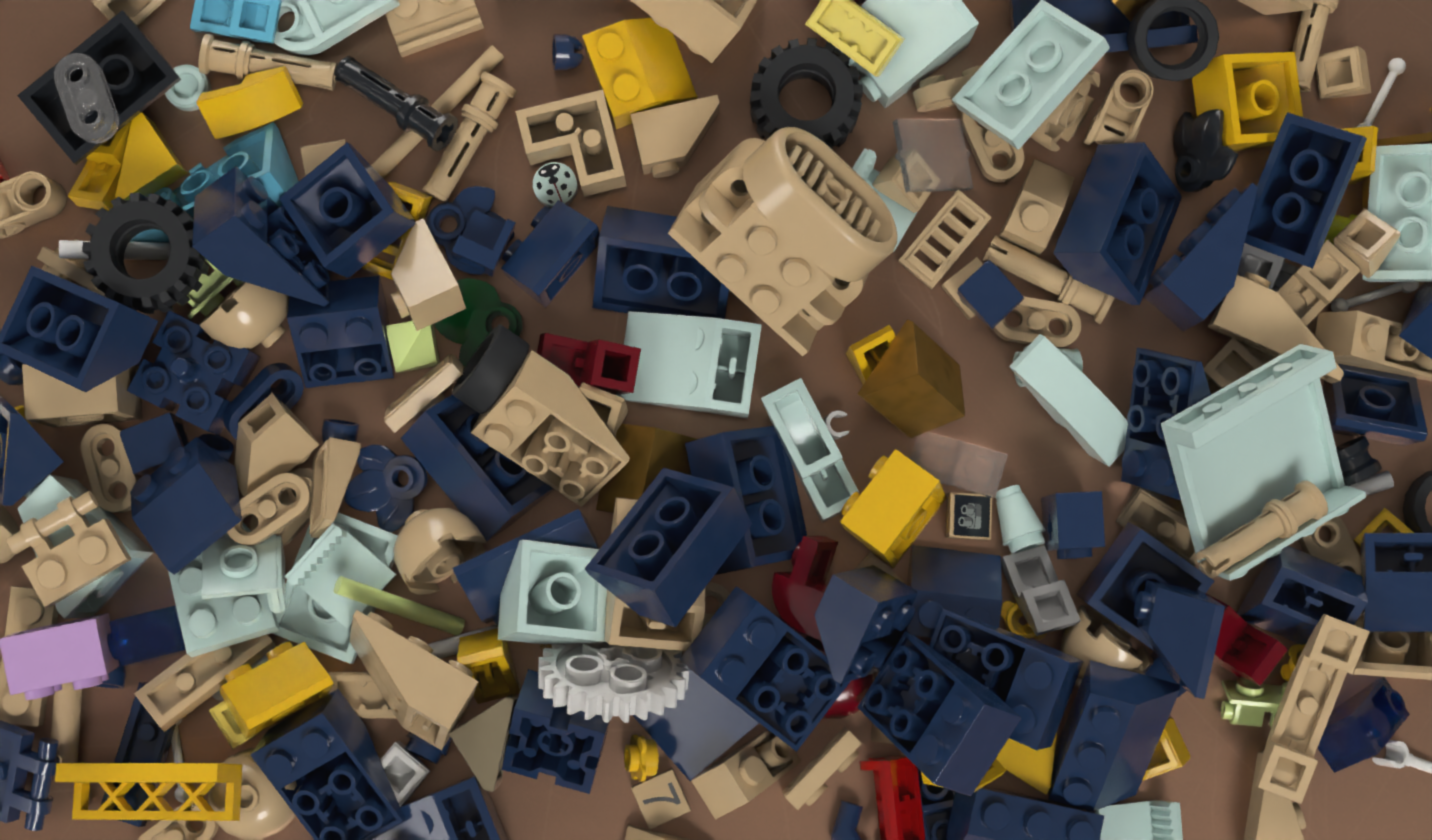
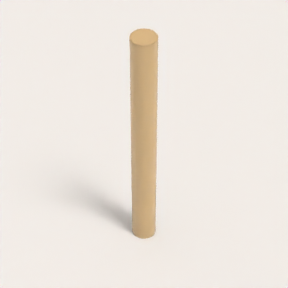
[371,45,504,178]

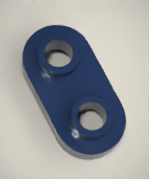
[223,363,304,440]

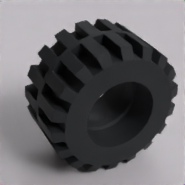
[750,38,863,149]
[82,192,209,314]

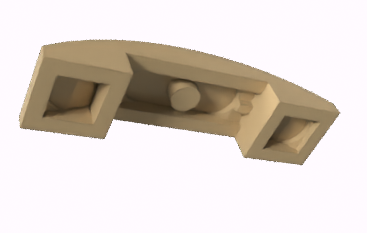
[1204,240,1361,389]
[1256,614,1370,804]

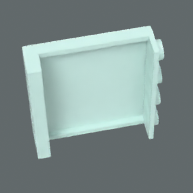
[1161,344,1366,581]

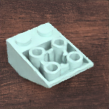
[616,311,762,419]

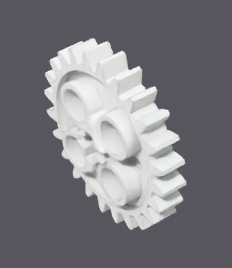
[538,640,689,723]

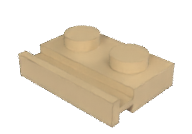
[386,0,484,57]
[782,727,862,810]

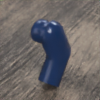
[831,800,863,840]

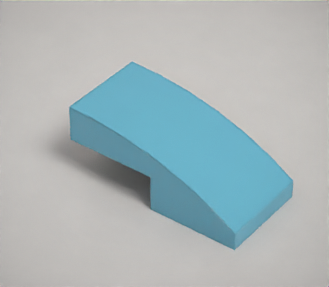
[190,0,282,44]

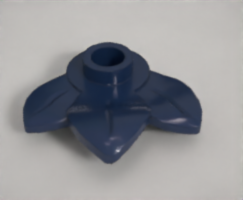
[426,186,515,275]
[344,444,427,532]

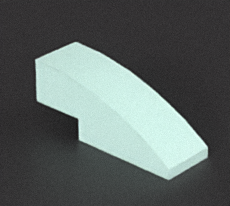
[1009,334,1128,467]
[761,378,859,523]

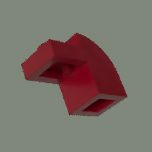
[537,333,641,394]
[772,536,838,641]
[1206,593,1288,686]

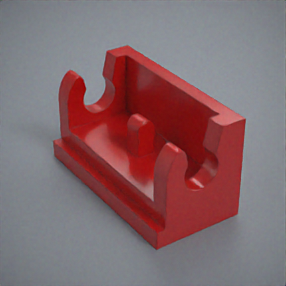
[859,756,926,840]

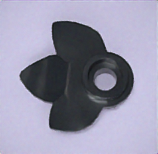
[1173,109,1238,192]

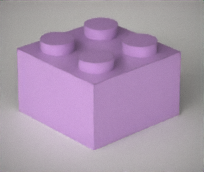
[0,613,119,700]

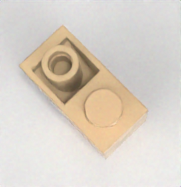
[234,393,319,497]
[691,729,801,820]

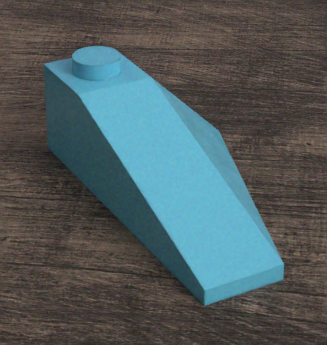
[130,122,299,242]

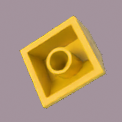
[582,18,698,129]
[1192,52,1303,151]
[840,449,947,569]
[220,641,334,740]

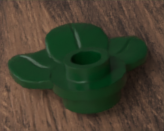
[434,278,523,366]

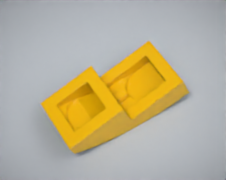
[196,66,303,139]
[68,120,132,211]

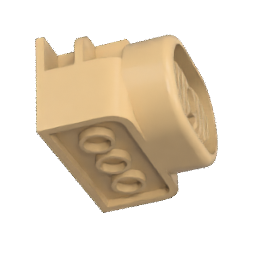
[668,127,897,357]

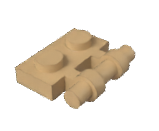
[6,491,131,607]

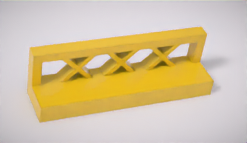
[55,763,242,821]

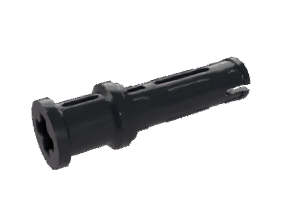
[334,56,458,151]

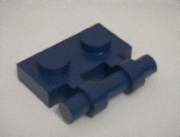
[0,720,60,831]

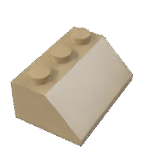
[629,0,757,63]

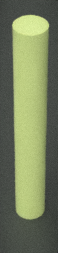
[334,576,465,635]

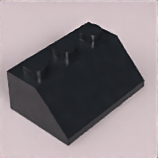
[17,10,181,165]

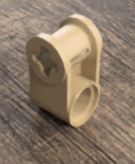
[1083,69,1154,145]
[0,171,67,239]

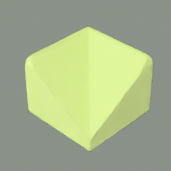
[385,321,440,373]

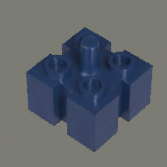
[127,311,261,436]
[502,669,610,794]

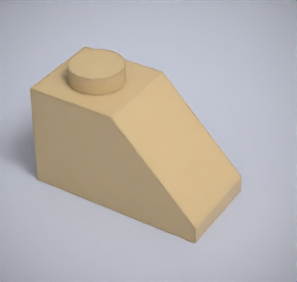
[630,95,719,178]
[999,159,1075,257]
[390,218,466,331]

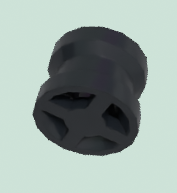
[1336,436,1382,486]

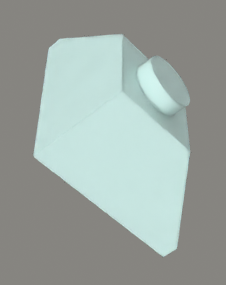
[498,539,607,644]

